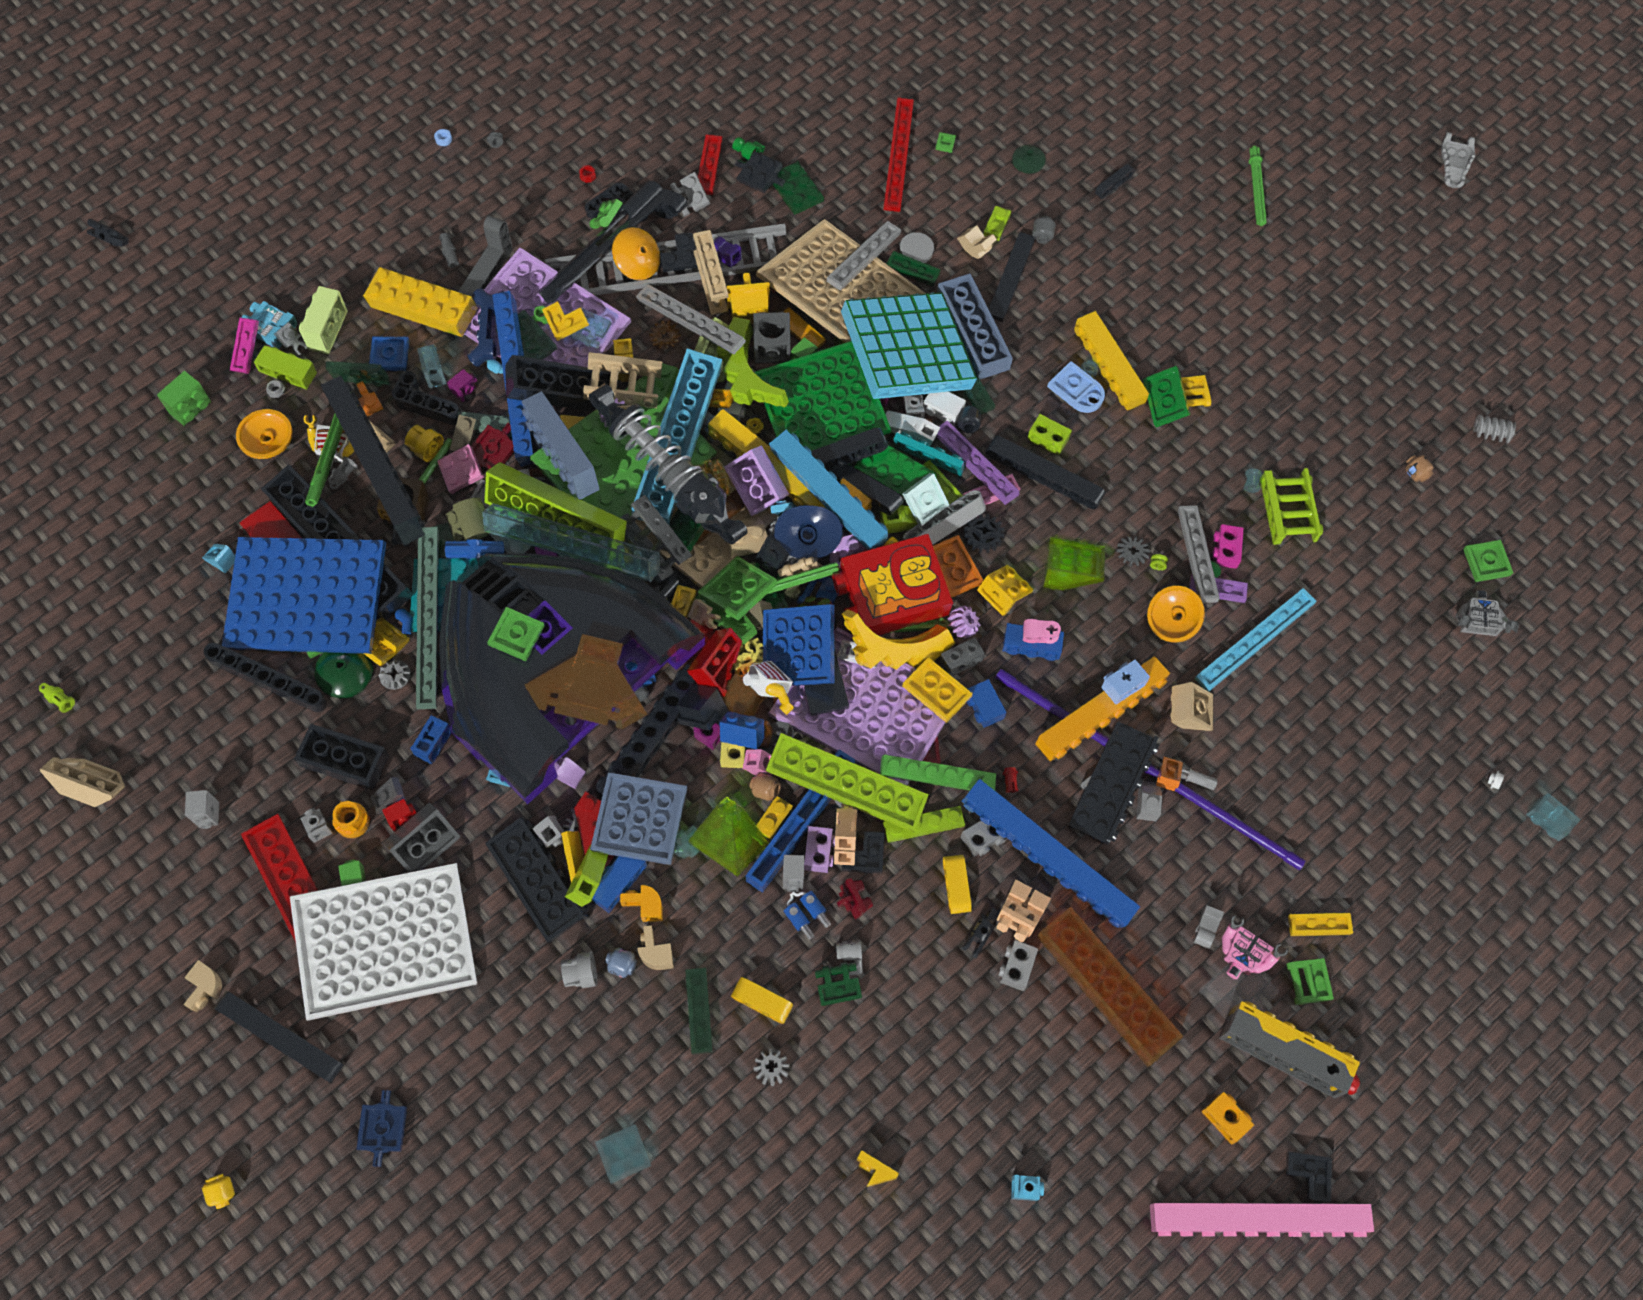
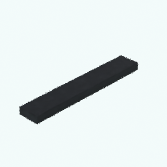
[989,232,1036,322]

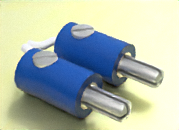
[783,891,831,940]

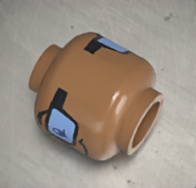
[1405,455,1434,482]

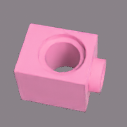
[743,749,772,776]

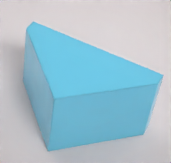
[202,544,235,573]

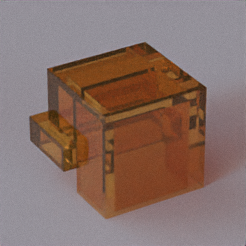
[722,673,765,716]

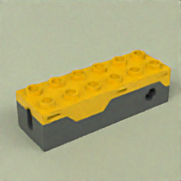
[1219,1001,1360,1099]

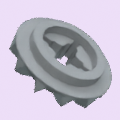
[379,659,411,690]

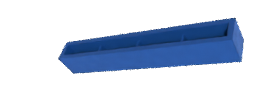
[746,749,855,893]

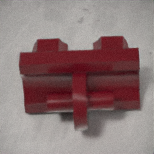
[837,878,873,920]

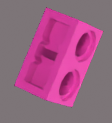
[1212,524,1244,569]

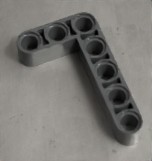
[458,215,512,296]

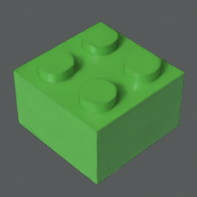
[157,371,211,426]

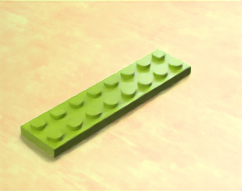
[765,733,928,833]

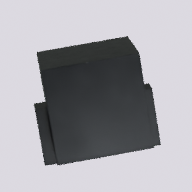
[676,684,729,731]

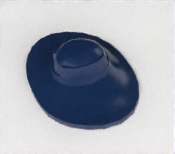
[774,506,842,558]

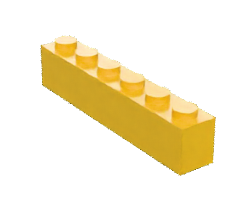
[1074,311,1149,411]

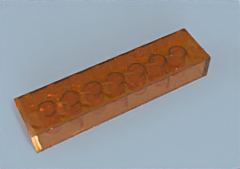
[1037,907,1184,1067]

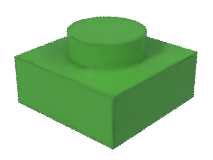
[936,132,956,153]

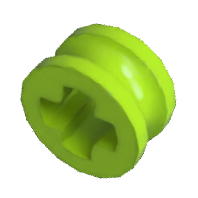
[1150,554,1168,570]

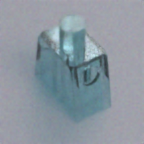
[417,345,447,388]

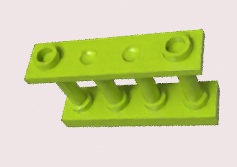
[1260,468,1323,545]

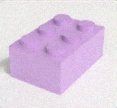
[724,445,790,516]

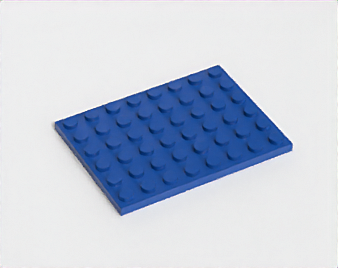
[222,537,386,654]

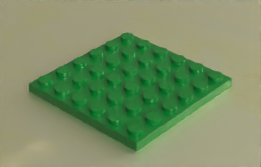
[754,341,891,451]

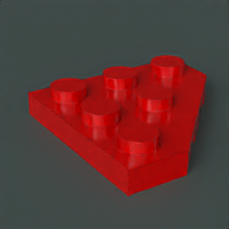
[574,792,615,869]

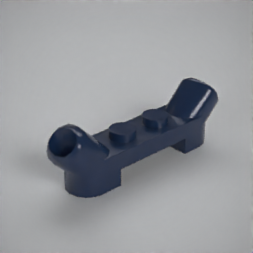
[467,288,497,367]

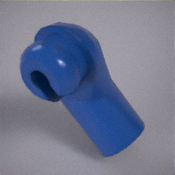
[395,609,413,634]

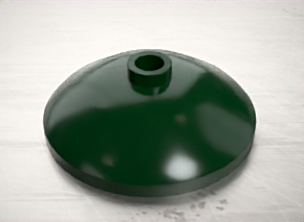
[314,652,374,699]

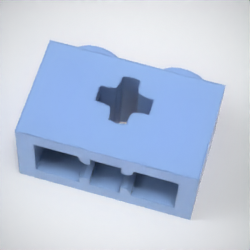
[1101,660,1150,705]

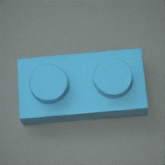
[770,500,797,516]

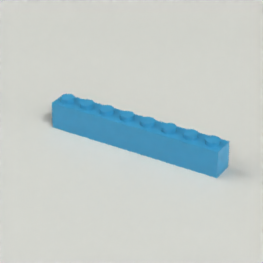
[769,430,888,550]

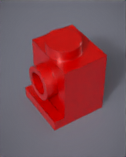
[382,799,417,832]

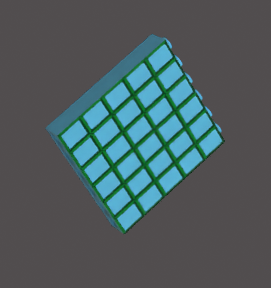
[841,292,977,399]

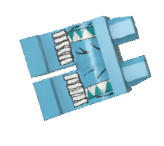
[241,301,298,349]

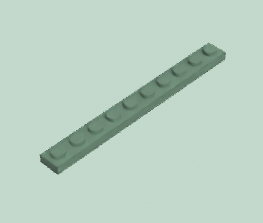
[416,527,439,710]

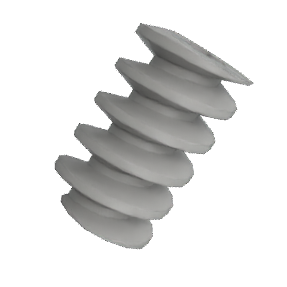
[1473,414,1516,443]

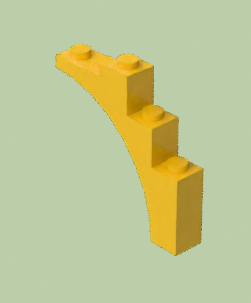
[842,609,955,670]

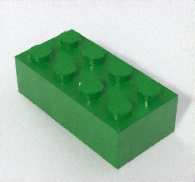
[854,445,938,505]

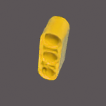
[943,855,971,914]
[731,977,793,1024]

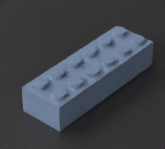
[937,274,1013,380]
[522,391,600,500]

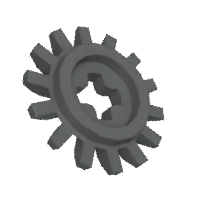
[1116,536,1150,566]

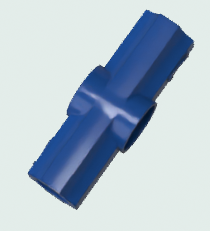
[445,539,504,560]

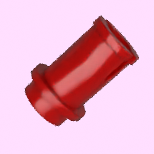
[1002,767,1018,793]

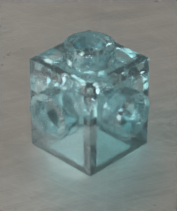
[674,825,706,859]

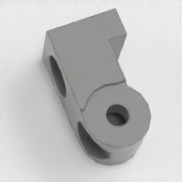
[1193,906,1224,949]

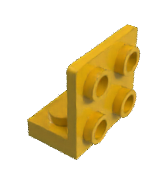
[977,565,1033,616]

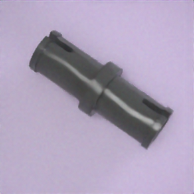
[439,233,459,268]

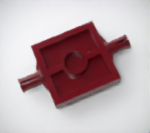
[472,422,514,470]

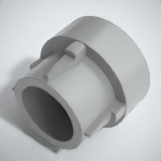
[561,951,597,988]

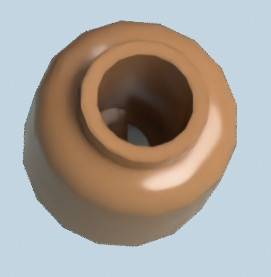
[750,773,781,801]

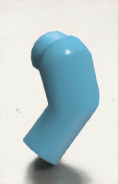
[487,360,503,374]

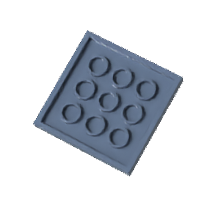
[590,773,687,865]

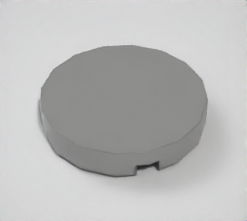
[900,232,934,263]

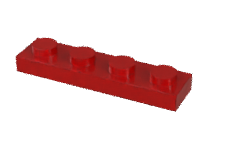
[698,134,723,195]

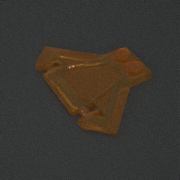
[525,634,647,729]

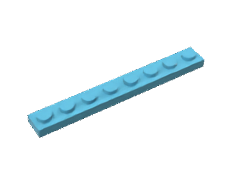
[1195,588,1317,692]

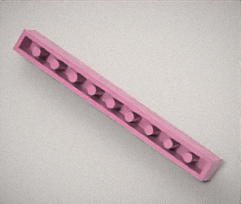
[1150,1203,1374,1237]

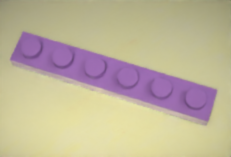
[936,421,1020,505]

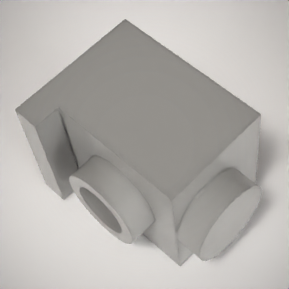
[903,395,925,419]
[301,808,333,843]
[533,815,565,848]

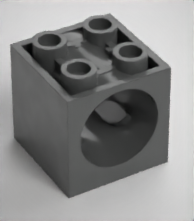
[754,312,790,363]

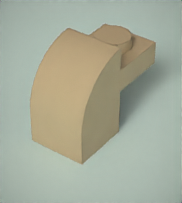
[957,225,997,259]
[637,925,674,970]
[184,960,222,1013]

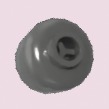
[1032,216,1056,243]

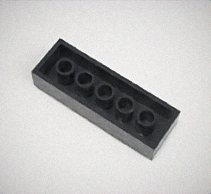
[505,355,618,412]

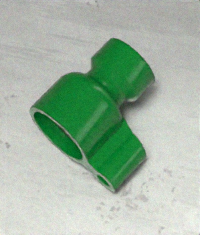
[732,137,765,160]

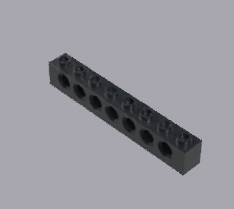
[596,664,698,797]

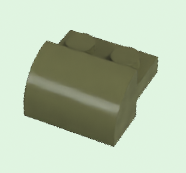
[445,498,493,541]

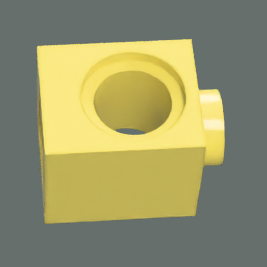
[720,742,746,768]

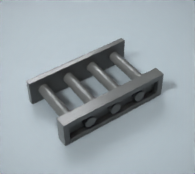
[620,495,692,583]

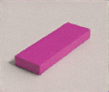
[230,317,259,374]

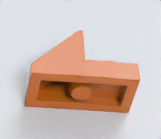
[1156,757,1183,791]

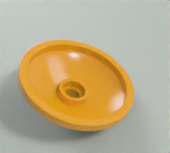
[612,227,660,280]
[236,409,293,459]
[1147,586,1205,643]

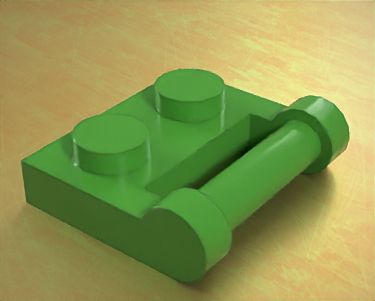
[589,199,622,229]
[1287,958,1334,1005]

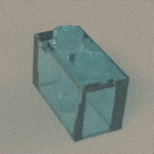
[1526,793,1581,841]

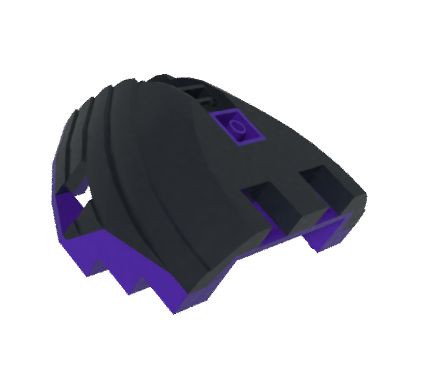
[439,553,705,804]

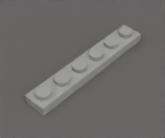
[826,221,901,291]
[1178,506,1220,603]

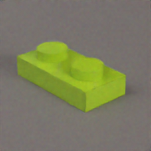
[983,206,1011,241]

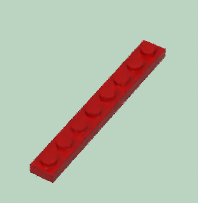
[884,98,914,212]

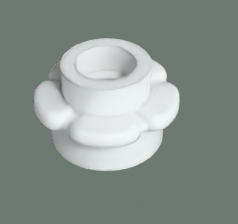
[1488,771,1505,790]

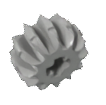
[753,1049,790,1086]

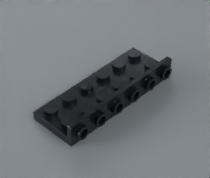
[1068,721,1160,845]
[485,817,590,943]

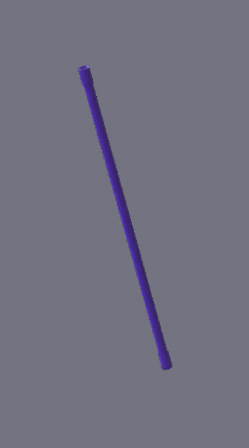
[995,669,1306,871]

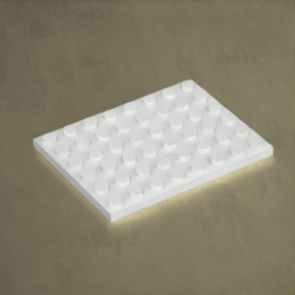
[290,863,477,1021]

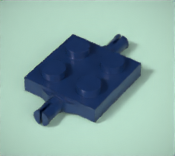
[356,1090,407,1167]

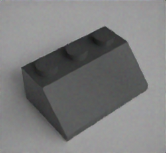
[383,802,460,873]

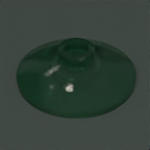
[1012,145,1046,174]

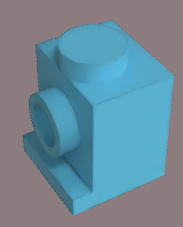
[1011,1175,1044,1201]

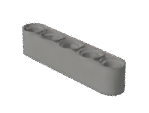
[903,490,986,545]

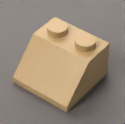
[727,517,767,558]
[1170,682,1213,731]

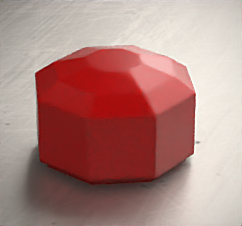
[579,165,596,183]

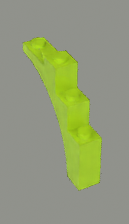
[716,317,789,407]

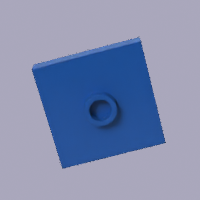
[369,336,409,371]

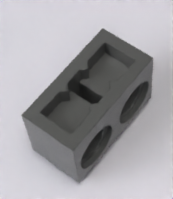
[940,638,985,676]

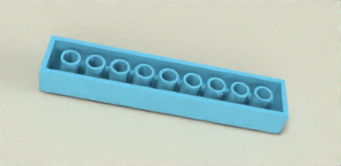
[632,349,722,525]

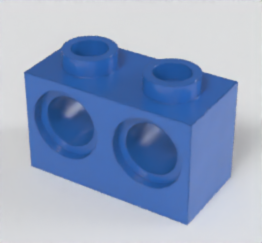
[411,715,452,764]

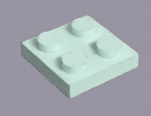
[902,473,949,525]

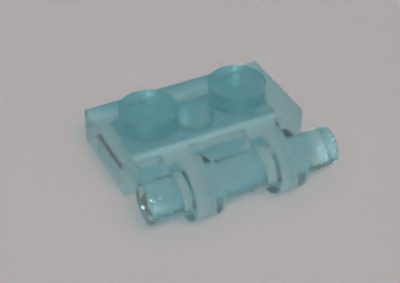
[569,307,612,348]

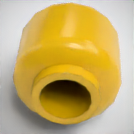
[202,1173,235,1209]

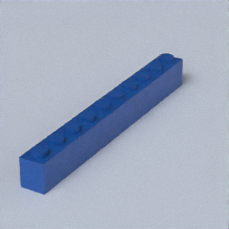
[492,291,537,467]
[961,779,1140,928]

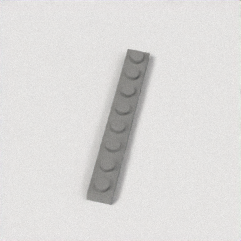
[636,284,746,355]

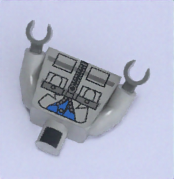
[1456,591,1520,636]

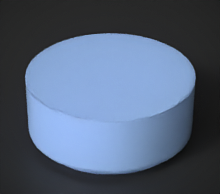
[434,129,452,146]

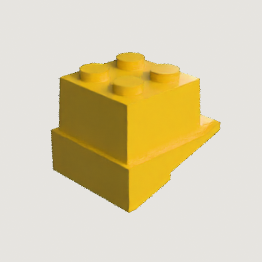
[726,273,770,325]

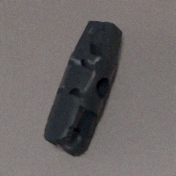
[87,219,129,247]
[961,908,999,959]

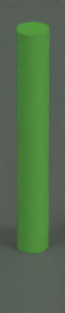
[419,438,452,484]

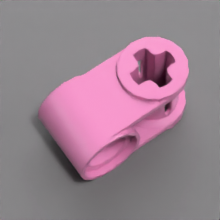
[1023,619,1061,644]

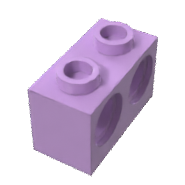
[804,826,835,873]

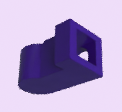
[713,236,741,268]

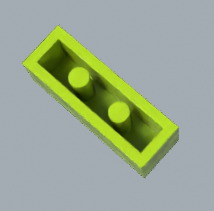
[254,345,317,390]

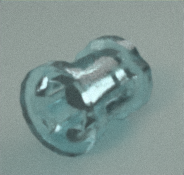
[1244,469,1262,493]

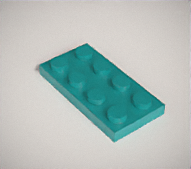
[894,432,965,477]

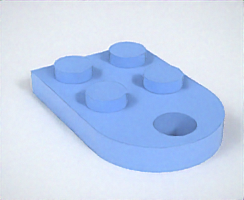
[1047,361,1105,413]

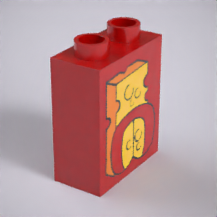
[832,534,953,636]

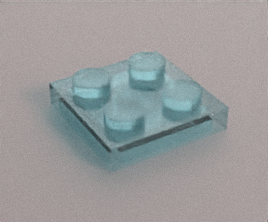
[595,1125,652,1184]

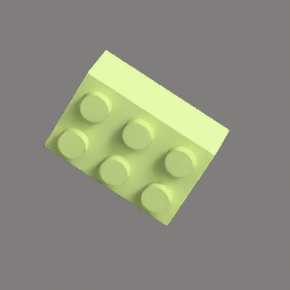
[299,286,348,355]

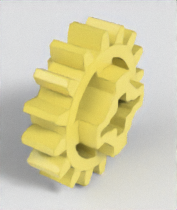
[731,637,763,675]

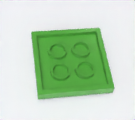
[698,556,778,620]

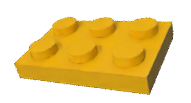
[902,657,973,723]

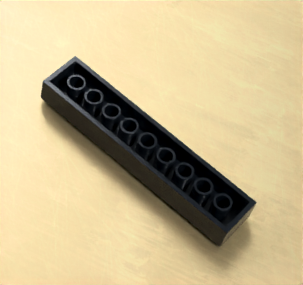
[321,376,425,545]
[261,464,414,620]

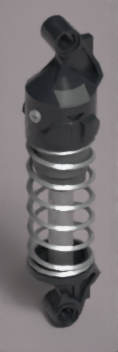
[589,384,748,545]

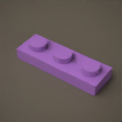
[1189,574,1248,603]

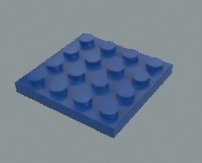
[763,604,835,686]

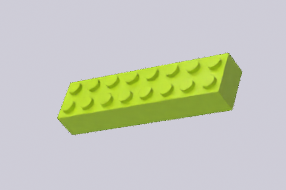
[484,462,627,562]

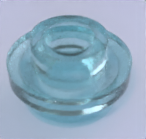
[1080,360,1098,377]

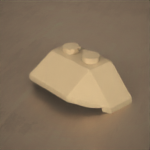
[40,757,125,807]

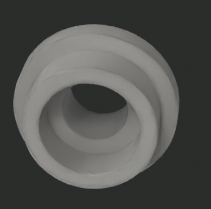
[266,380,285,398]

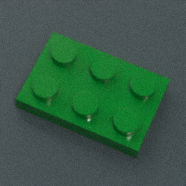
[1143,366,1190,428]

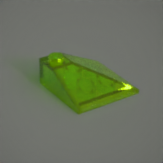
[1044,537,1105,590]
[688,796,769,877]

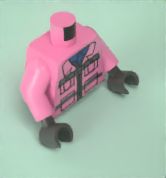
[1222,913,1289,980]

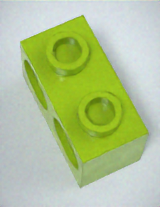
[1027,414,1072,455]

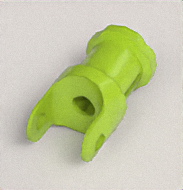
[39,683,75,713]

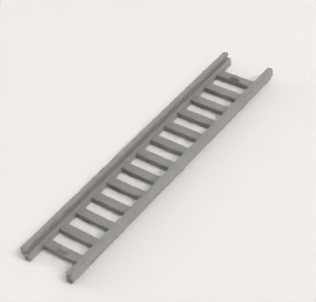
[545,224,786,295]

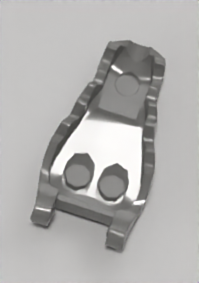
[1441,132,1475,188]

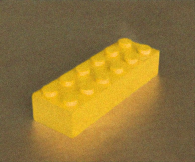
[363,267,478,337]

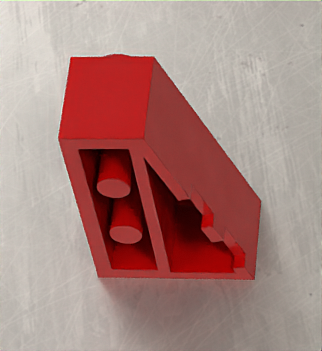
[687,627,742,697]

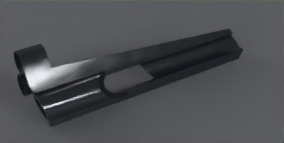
[539,181,688,304]

